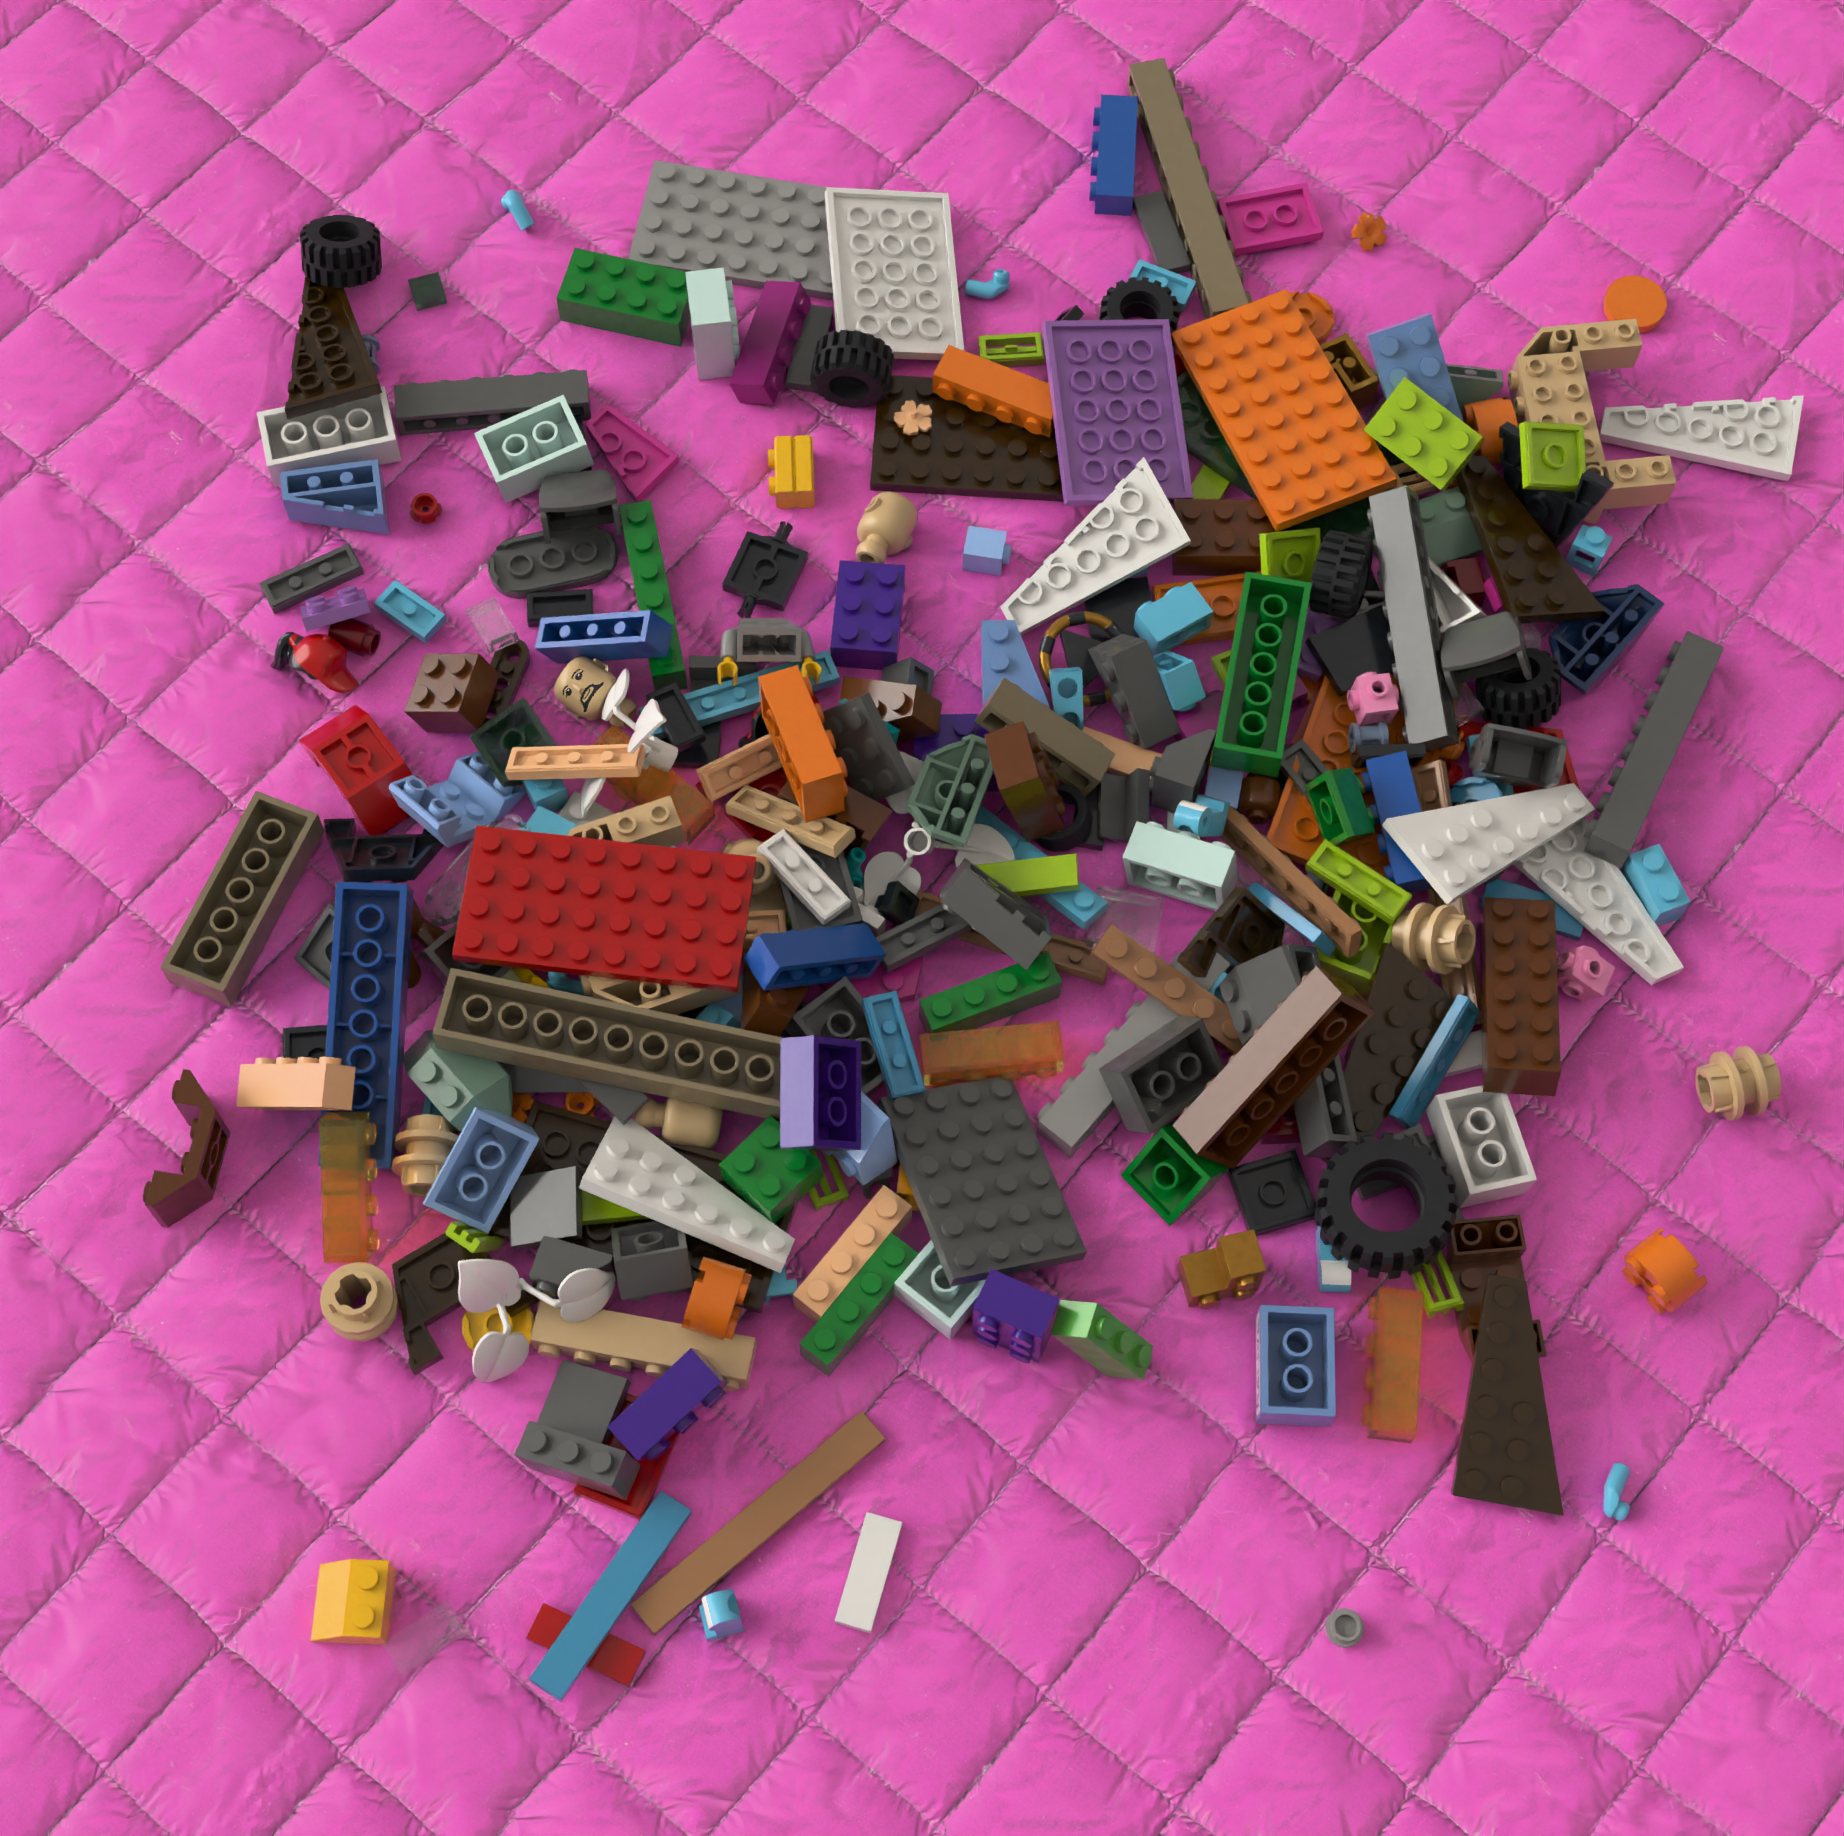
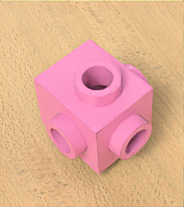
[1347,672,1399,726]
[1557,945,1615,1001]

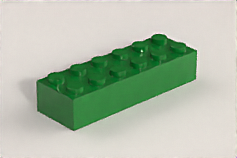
[1210,571,1312,778]

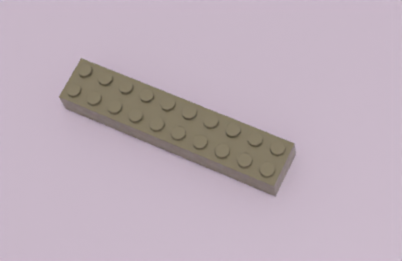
[433,968,782,1121]

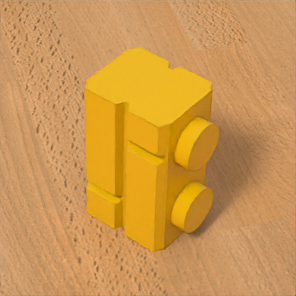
[768,435,815,509]

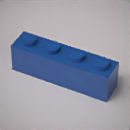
[1089,95,1138,216]
[535,610,673,664]
[1361,751,1433,893]
[743,923,887,991]

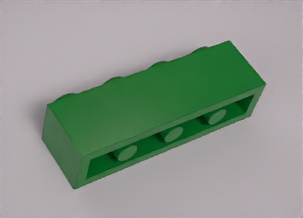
[919,952,1062,1045]
[799,1233,919,1377]

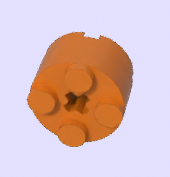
[1462,397,1518,465]
[1622,1228,1707,1315]
[681,1257,752,1341]

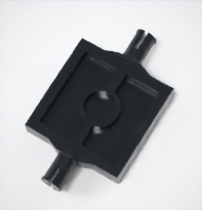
[722,521,808,618]

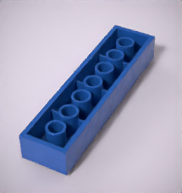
[318,882,413,1171]

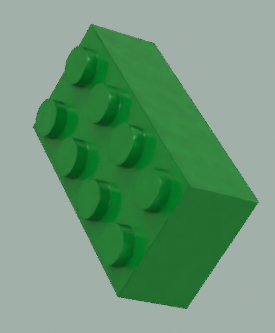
[557,248,690,347]

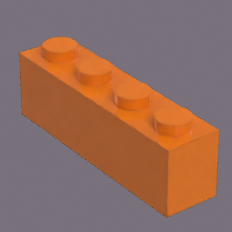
[933,345,1054,438]

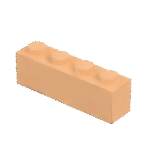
[236,1057,356,1111]
[793,1185,912,1323]

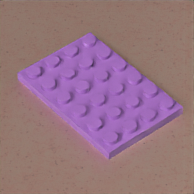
[1042,319,1193,506]

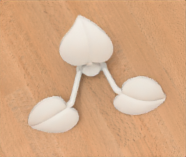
[580,668,678,820]
[864,751,1015,906]
[458,1259,616,1383]

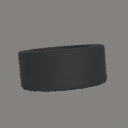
[1034,784,1093,852]

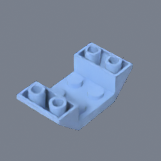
[388,752,526,848]

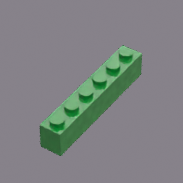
[618,500,688,691]

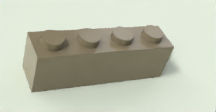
[974,678,1115,797]

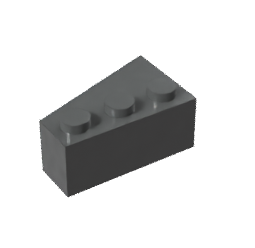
[1088,633,1181,749]
[940,858,1052,970]

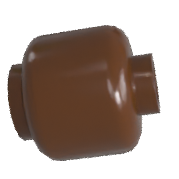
[1237,773,1281,824]

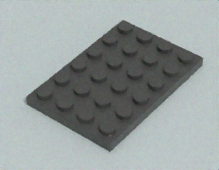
[878,1075,1087,1287]

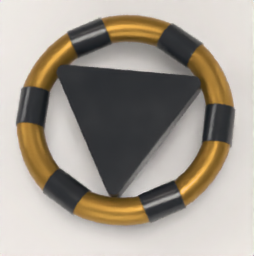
[1038,611,1125,707]

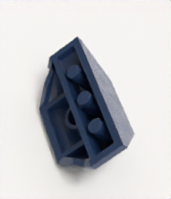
[1548,584,1664,694]

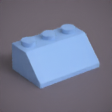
[823,1091,898,1186]
[423,1107,540,1234]

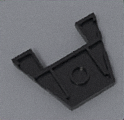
[1499,421,1614,548]
[323,818,444,883]

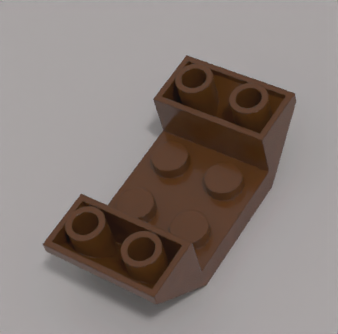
[143,1069,231,1227]
[1447,1214,1546,1362]

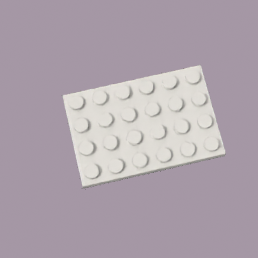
[825,187,964,360]

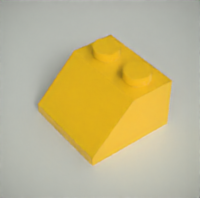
[311,1559,396,1645]

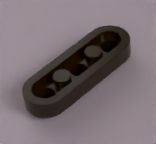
[482,638,530,730]

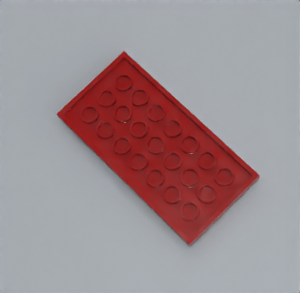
[452,825,757,993]

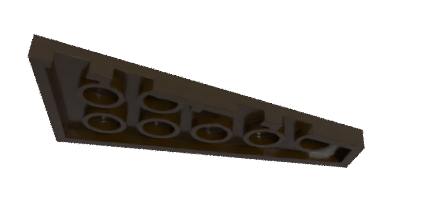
[285,276,382,419]
[1456,456,1605,624]
[1321,943,1454,1164]
[1451,1274,1564,1516]

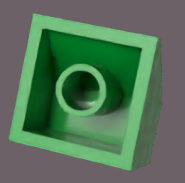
[1304,767,1375,847]
[1121,1119,1229,1226]

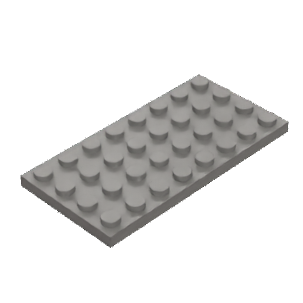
[628,160,833,300]

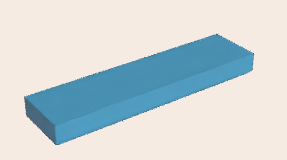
[1389,993,1481,1129]

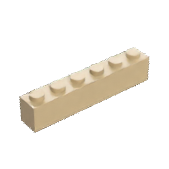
[530,1299,757,1392]

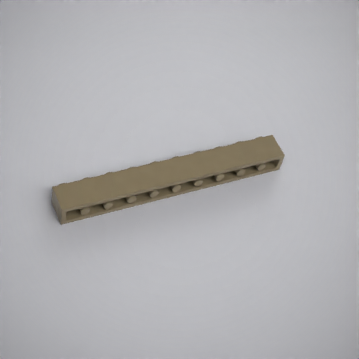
[1127,58,1252,319]

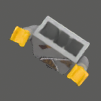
[717,618,822,686]

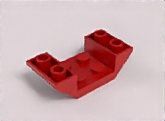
[299,705,412,836]

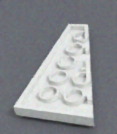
[1599,395,1804,482]
[1000,457,1191,635]
[1382,783,1595,905]
[1513,818,1684,986]
[579,1117,795,1273]

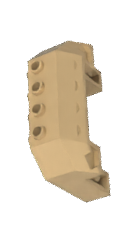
[1507,319,1676,523]
[567,795,742,1015]

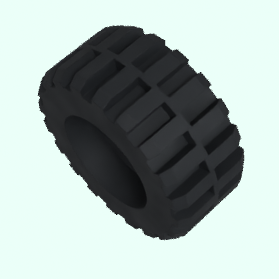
[1315,1132,1458,1279]

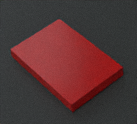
[573,1393,681,1521]

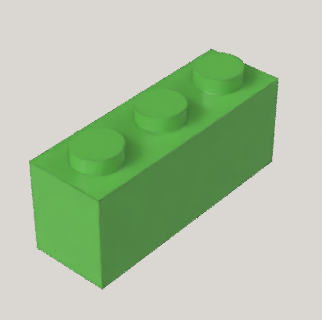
[1051,1300,1153,1380]

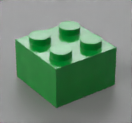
[719,1115,824,1224]

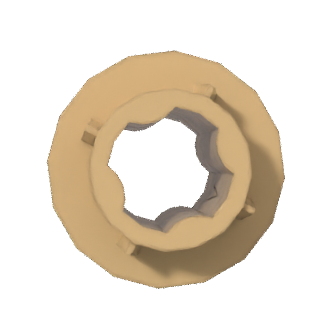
[1391,903,1476,975]
[1695,1046,1782,1121]
[391,1114,459,1197]
[320,1262,399,1342]

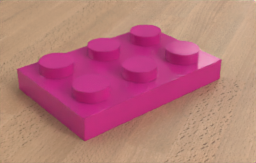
[1217,182,1324,256]

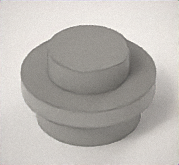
[1325,1608,1364,1648]

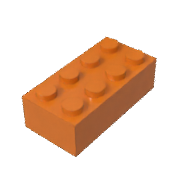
[758,665,849,823]

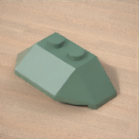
[1374,363,1504,414]
[1368,486,1483,567]
[906,734,994,848]
[403,1030,513,1132]

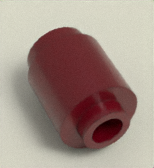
[328,618,381,657]

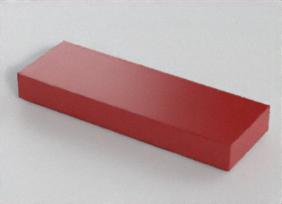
[526,1603,646,1687]

